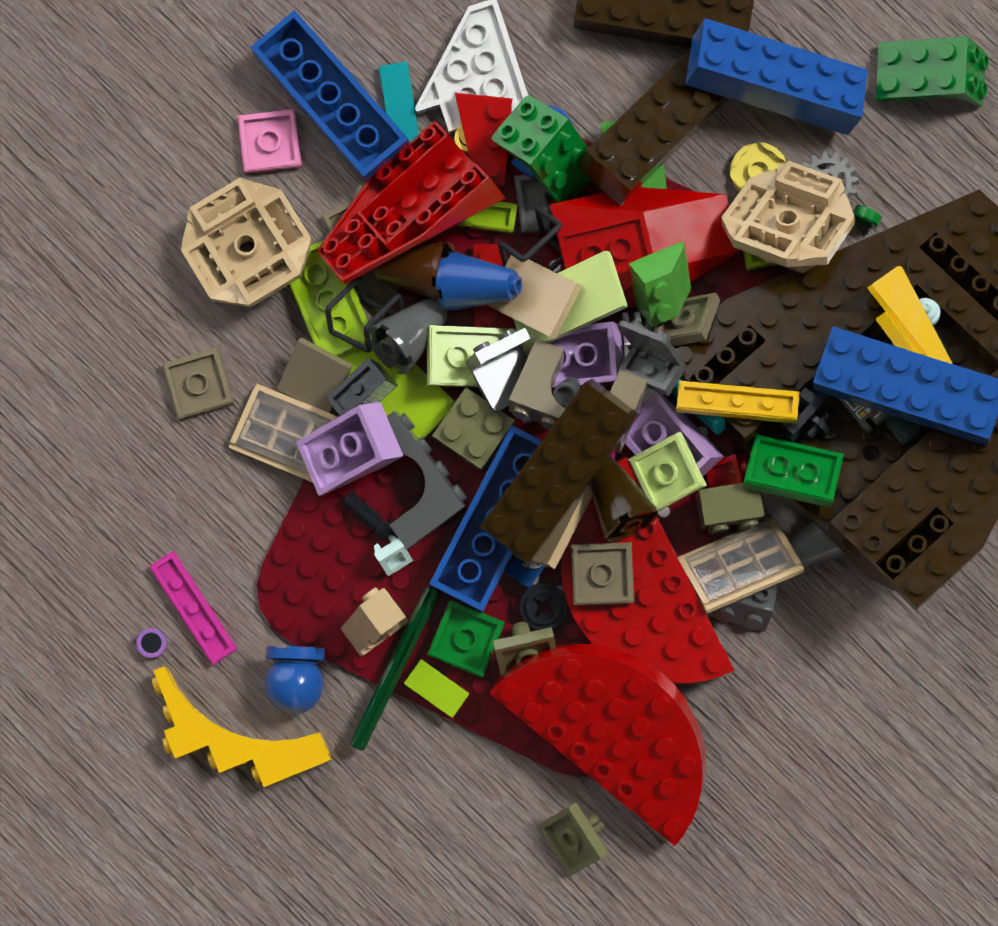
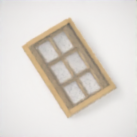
[228,384,338,483]
[678,517,805,614]

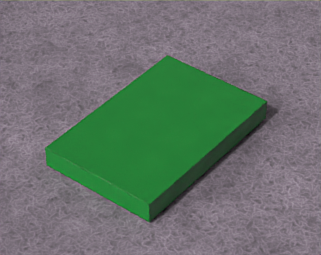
[743,434,844,508]

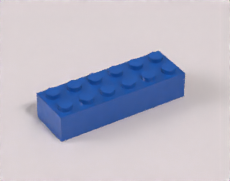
[250,10,409,183]
[685,18,868,135]
[813,327,998,446]
[429,425,542,613]

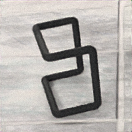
[498,207,563,271]
[325,276,403,353]

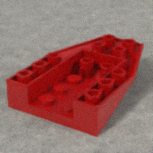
[317,121,506,284]
[549,187,740,311]

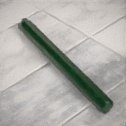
[350,586,440,751]

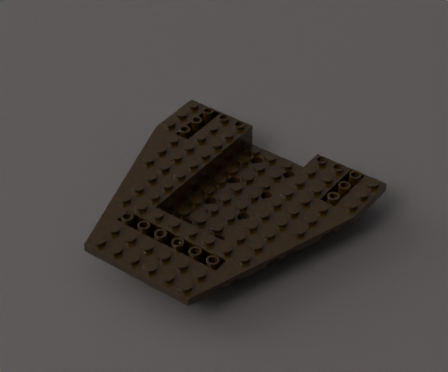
[673,189,998,611]

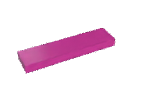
[149,551,238,666]

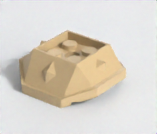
[721,161,855,273]
[181,178,312,308]

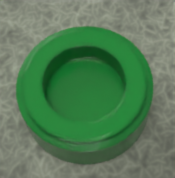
[853,205,882,228]

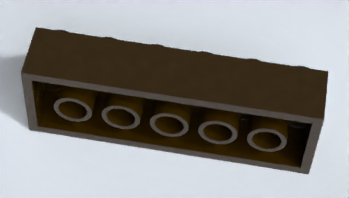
[573,0,754,48]
[577,49,728,206]
[480,378,640,563]

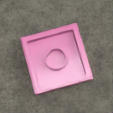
[238,109,302,174]

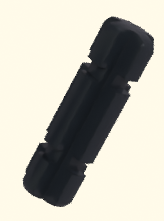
[342,492,393,540]

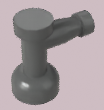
[553,377,580,409]

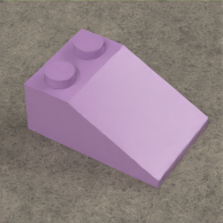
[529,322,624,390]
[625,391,724,476]
[296,402,403,496]

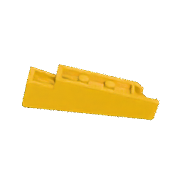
[868,266,953,364]

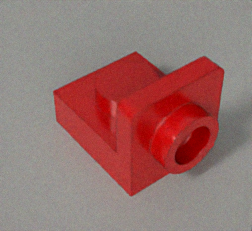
[706,454,749,488]

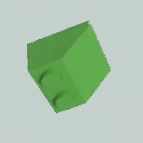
[629,241,691,327]

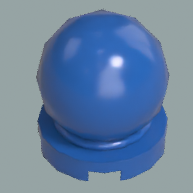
[265,646,325,715]

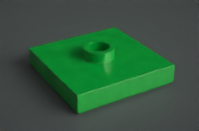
[427,600,505,678]

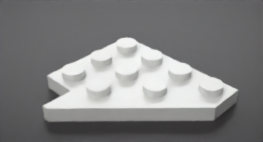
[415,0,528,134]

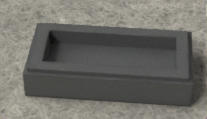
[514,175,551,235]

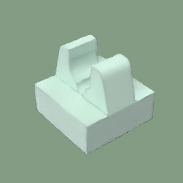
[374,535,413,576]

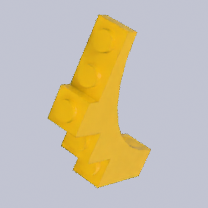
[152,666,332,787]

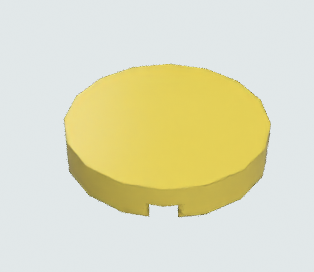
[730,143,786,193]

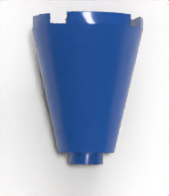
[436,252,522,311]

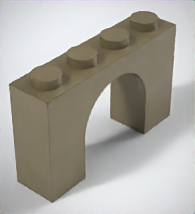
[509,339,648,453]

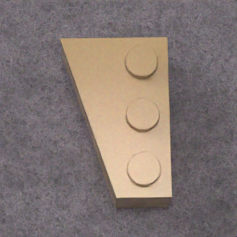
[341,587,409,657]

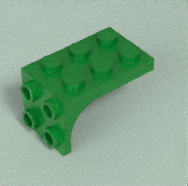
[876,36,989,107]
[492,96,591,203]

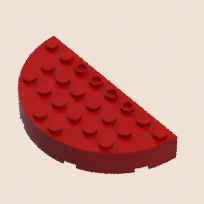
[560,457,735,684]
[489,644,706,846]

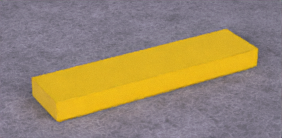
[676,381,800,424]

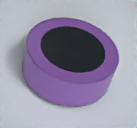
[136,628,167,658]

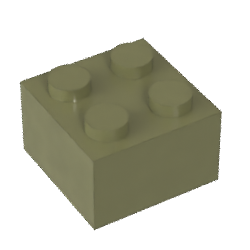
[432,387,515,473]
[695,483,764,534]

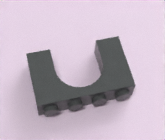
[387,411,468,549]

